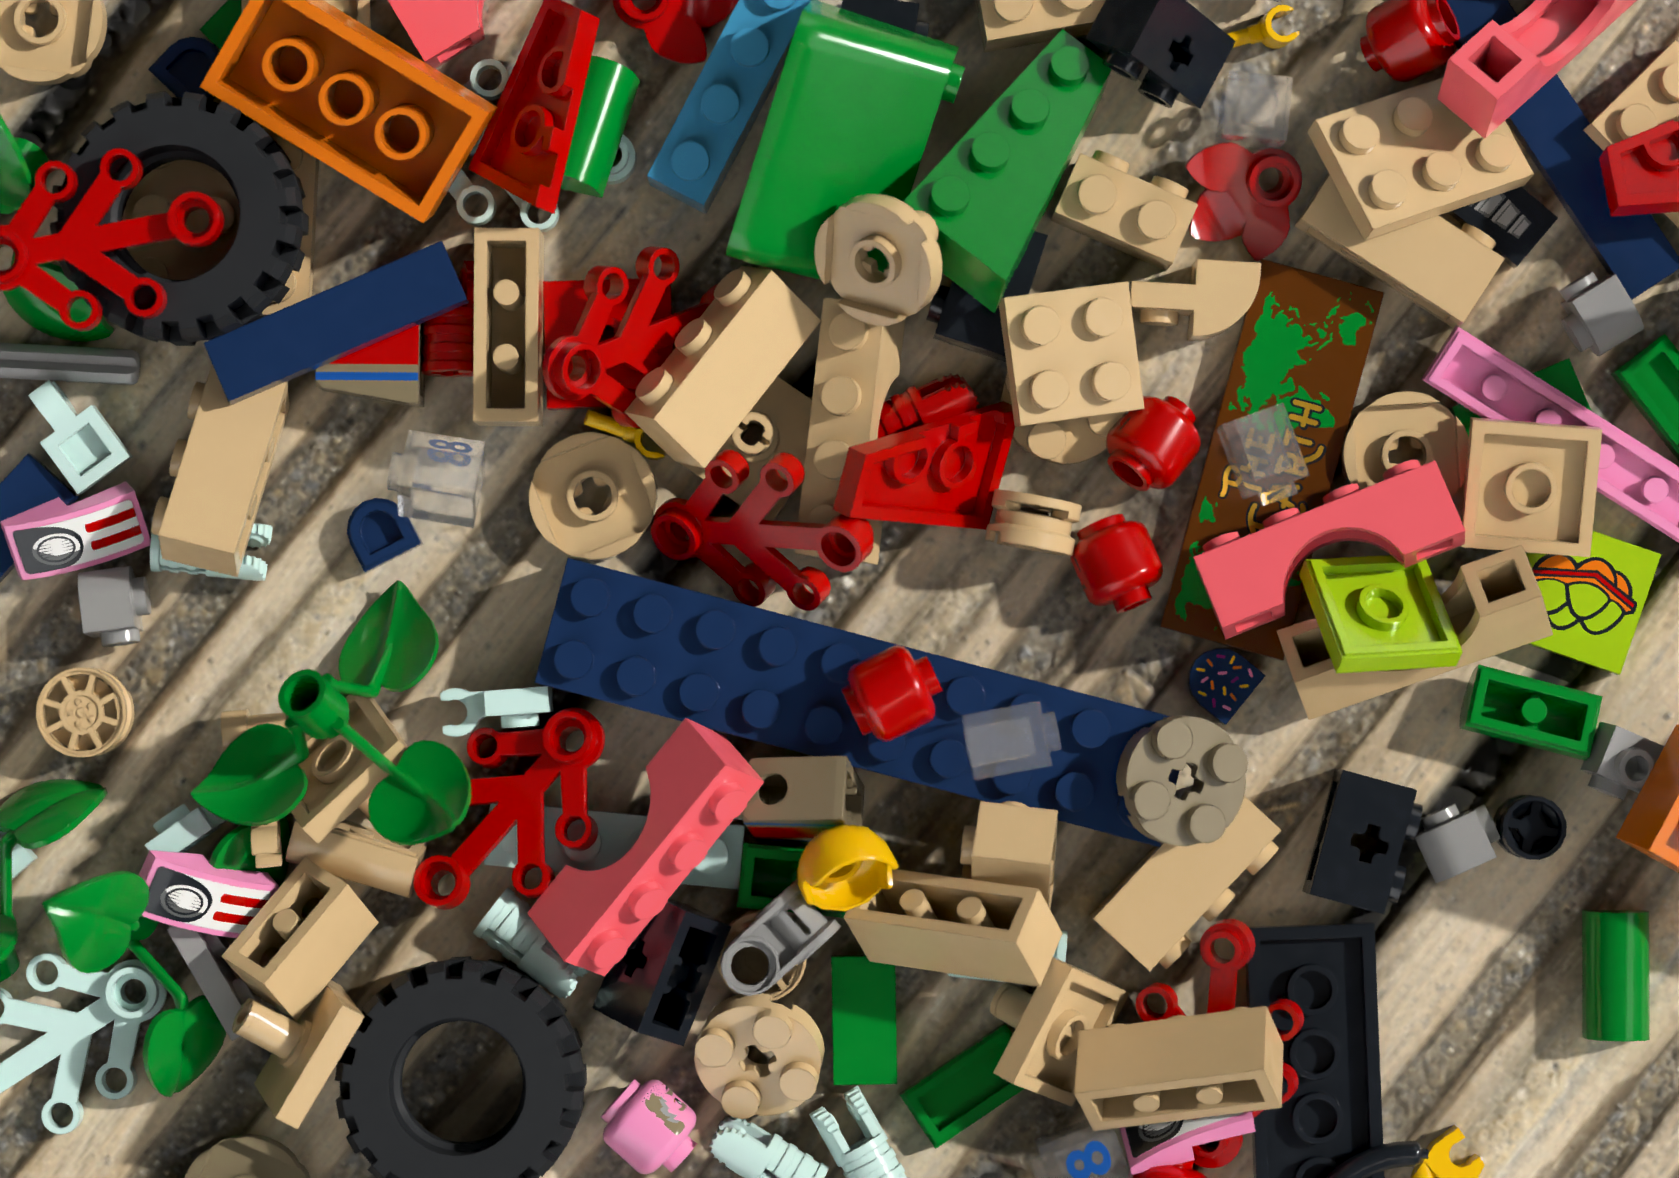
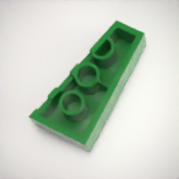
[903,29,1112,313]

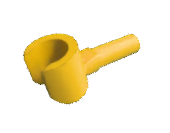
[1226,5,1300,49]
[584,410,665,460]

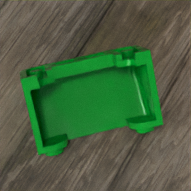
[726,0,965,282]

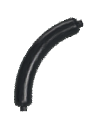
[1325,1141,1428,1178]

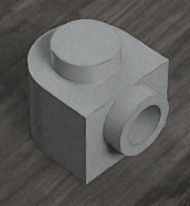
[1559,271,1644,356]
[78,566,151,647]
[1581,722,1664,800]
[1415,803,1500,883]

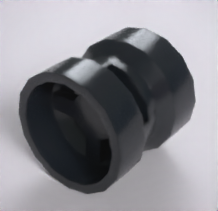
[1493,795,1567,860]

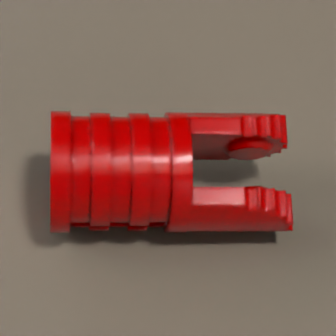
[421,260,474,377]
[877,373,979,439]

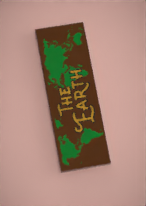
[1159,259,1384,661]

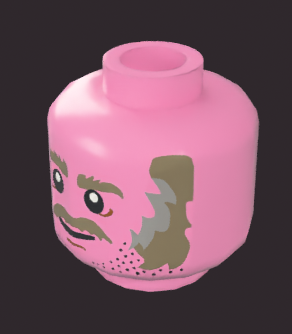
[601,1079,697,1175]

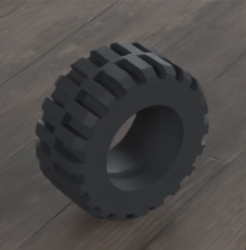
[50,91,309,346]
[335,956,587,1178]

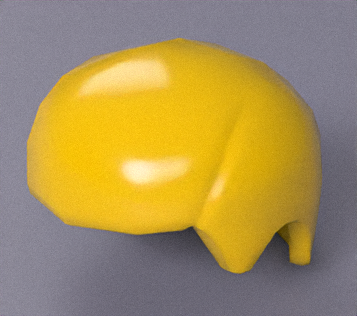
[797,824,899,911]

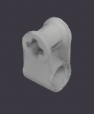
[720,879,841,996]

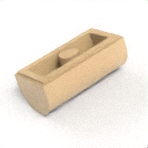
[286,820,427,898]

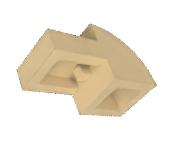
[1129,259,1261,341]

